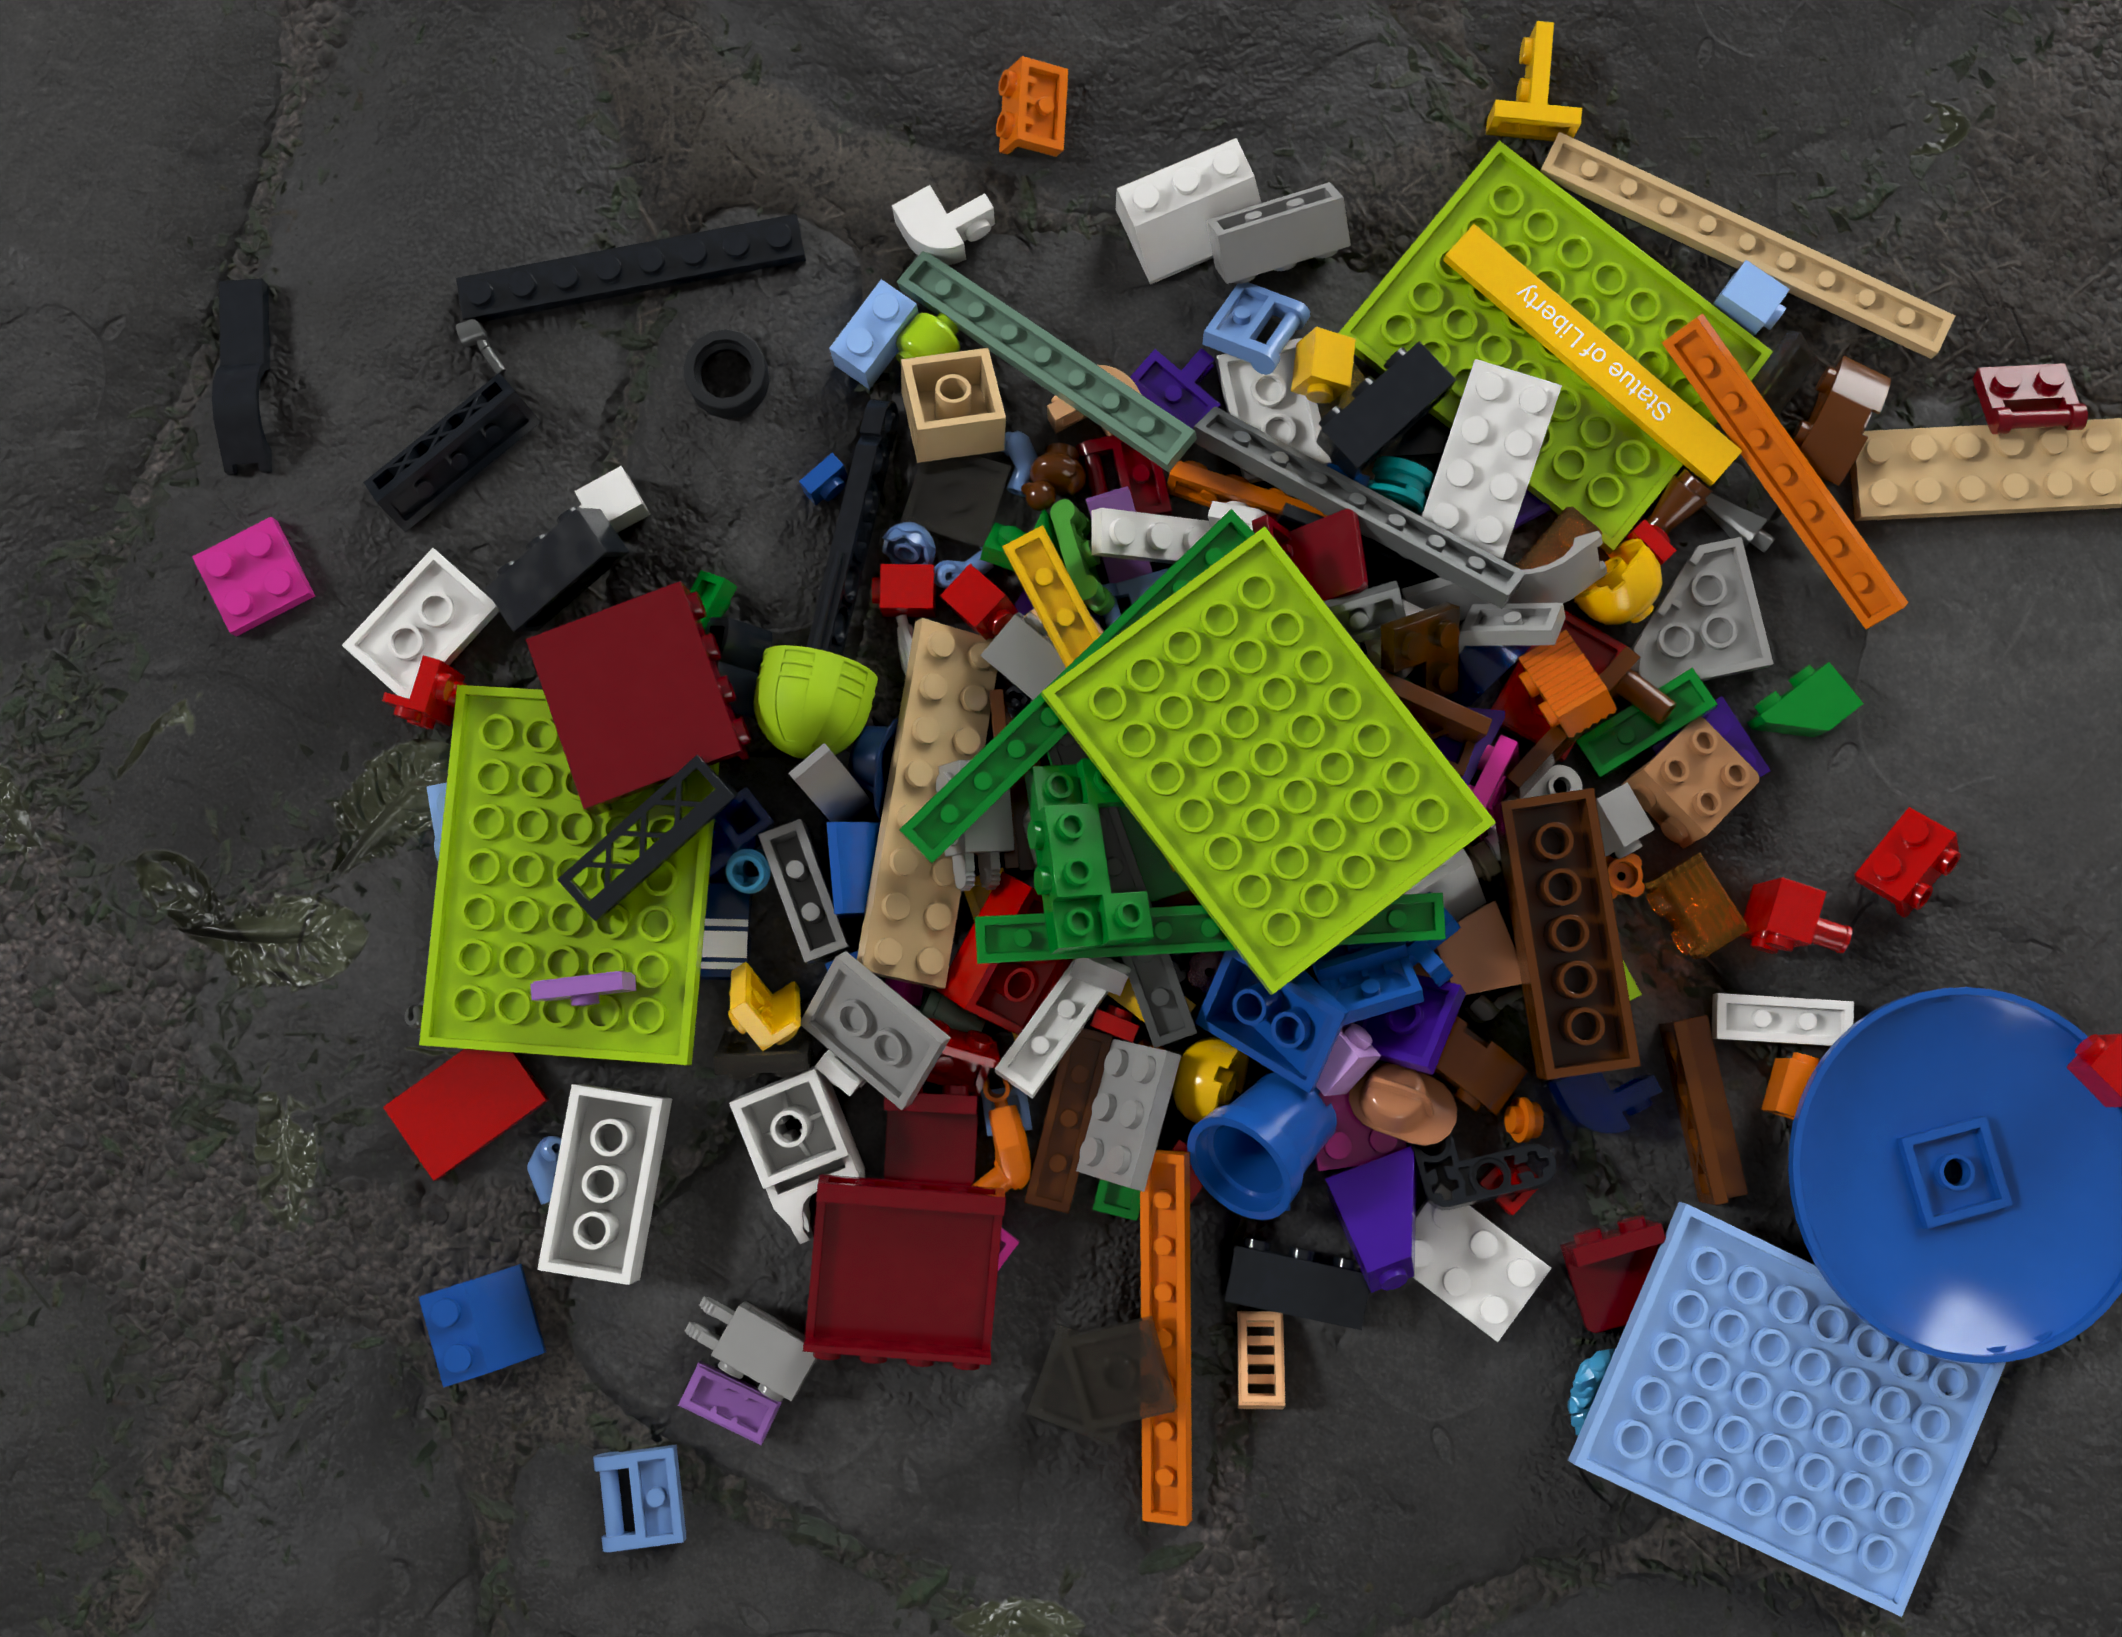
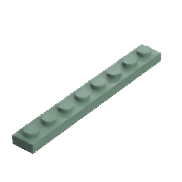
[896,251,1197,472]

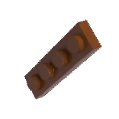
[1024,1028,1113,1214]

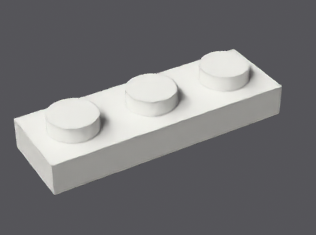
[1092,508,1211,564]
[995,960,1109,1099]
[1712,993,1854,1046]

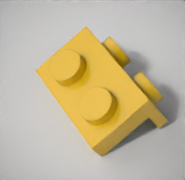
[728,962,801,1051]

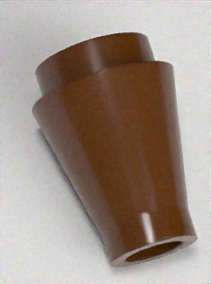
[1646,469,1712,534]

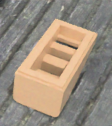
[1237,1311,1285,1409]

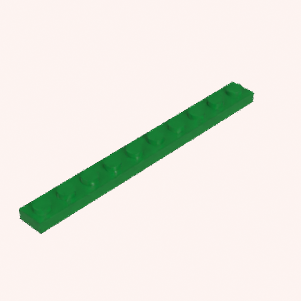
[899,509,1255,864]
[975,893,1446,964]

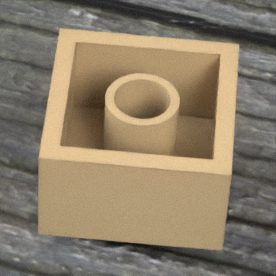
[901,348,1006,463]

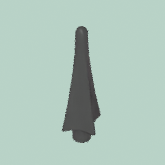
[1675,473,1776,553]

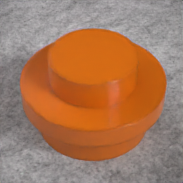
[1504,1097,1544,1143]

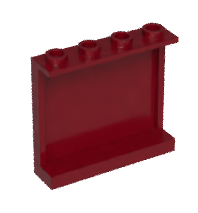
[526,581,751,816]
[803,1174,1006,1370]

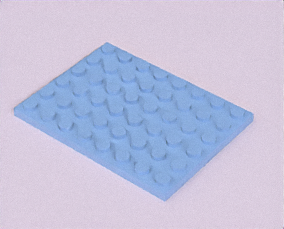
[1568,1202,2006,1617]

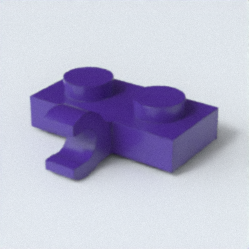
[1130,348,1221,429]

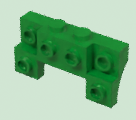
[1024,758,1154,955]

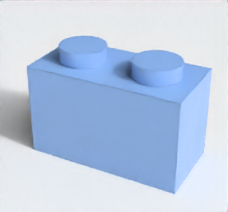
[829,279,919,390]

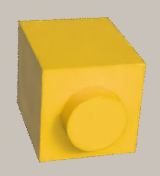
[1291,327,1356,403]

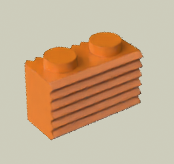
[1518,629,1617,737]

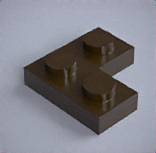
[1381,602,1460,697]

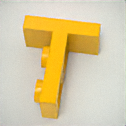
[1486,21,1582,141]

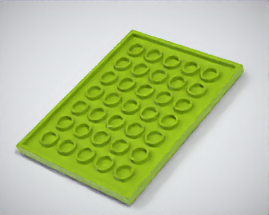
[1339,140,1774,555]
[1041,526,1496,995]
[419,685,720,1065]

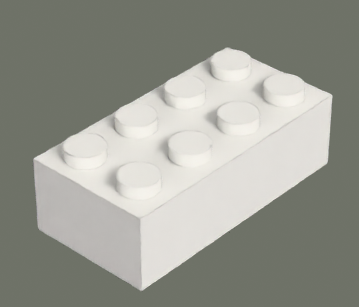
[1422,359,1562,559]
[537,1084,672,1285]

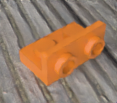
[996,56,1068,157]

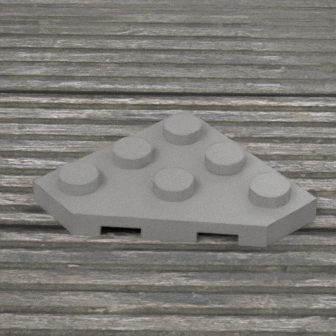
[1631,537,1774,689]

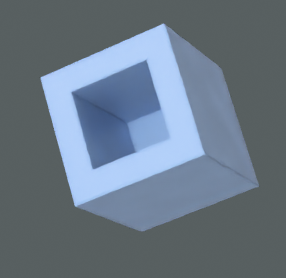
[1712,260,1790,336]

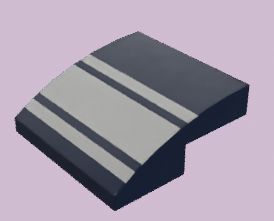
[700,883,753,980]

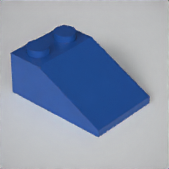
[1195,950,1349,1093]

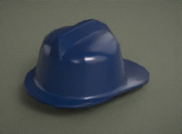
[848,717,899,821]

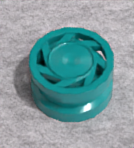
[1367,456,1435,514]

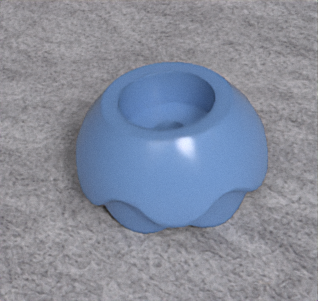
[882,522,936,564]

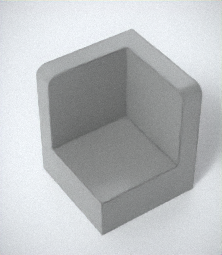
[1070,956,1131,996]

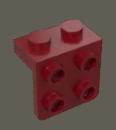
[1252,508,1368,601]
[884,1084,979,1186]
[1560,1215,1666,1333]

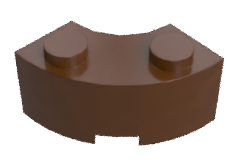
[1791,355,1891,486]
[1420,1016,1528,1115]

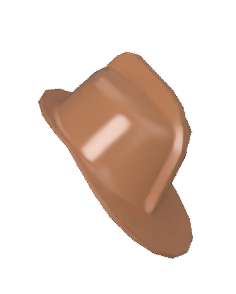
[1349,1062,1457,1146]

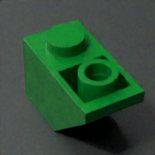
[1747,662,1864,738]

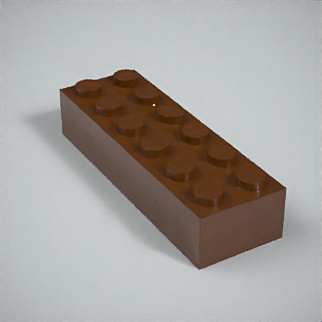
[1493,788,1641,1080]

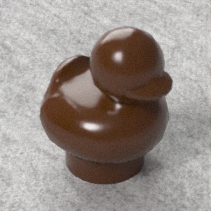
[1021,443,1086,511]

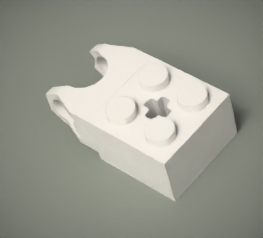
[729,1066,865,1244]

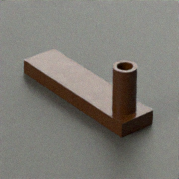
[1506,646,1677,799]

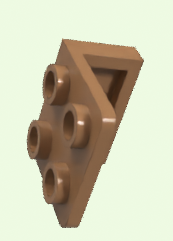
[1621,717,1759,849]

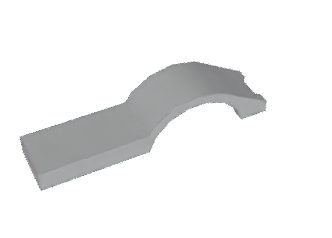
[1401,531,1607,621]
[1361,603,1566,654]

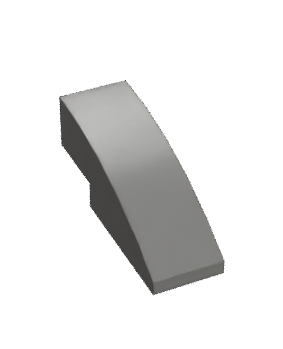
[789,743,873,822]

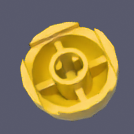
[1573,538,1662,625]
[1172,1037,1249,1124]

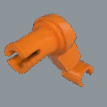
[972,1078,1031,1193]

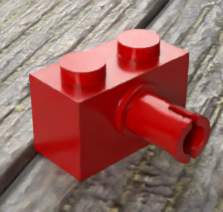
[1738,877,1852,954]

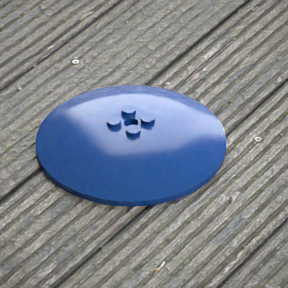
[1788,987,2122,1364]

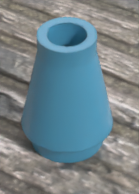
[726,849,771,894]

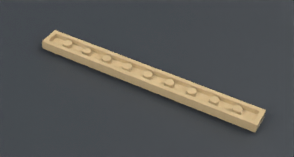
[1540,132,1955,359]

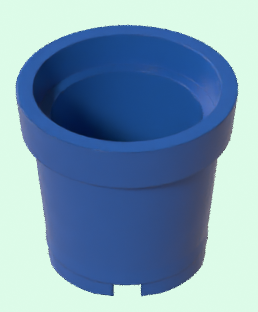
[1187,1072,1337,1220]

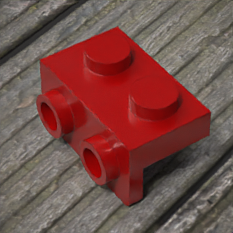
[382,655,466,730]
[1854,807,1961,918]
[926,1018,1001,1096]

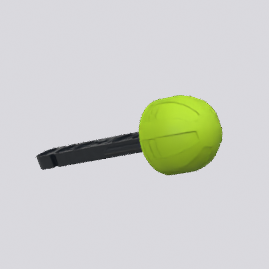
[754,399,899,759]

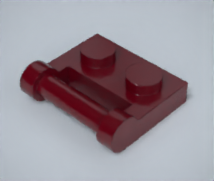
[1972,363,2088,434]
[1076,435,1172,516]

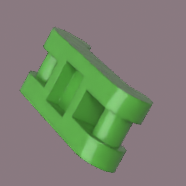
[1050,499,1115,615]

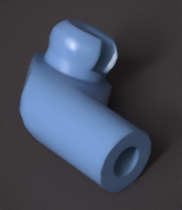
[1001,431,1038,497]
[934,550,994,589]
[527,1136,562,1205]

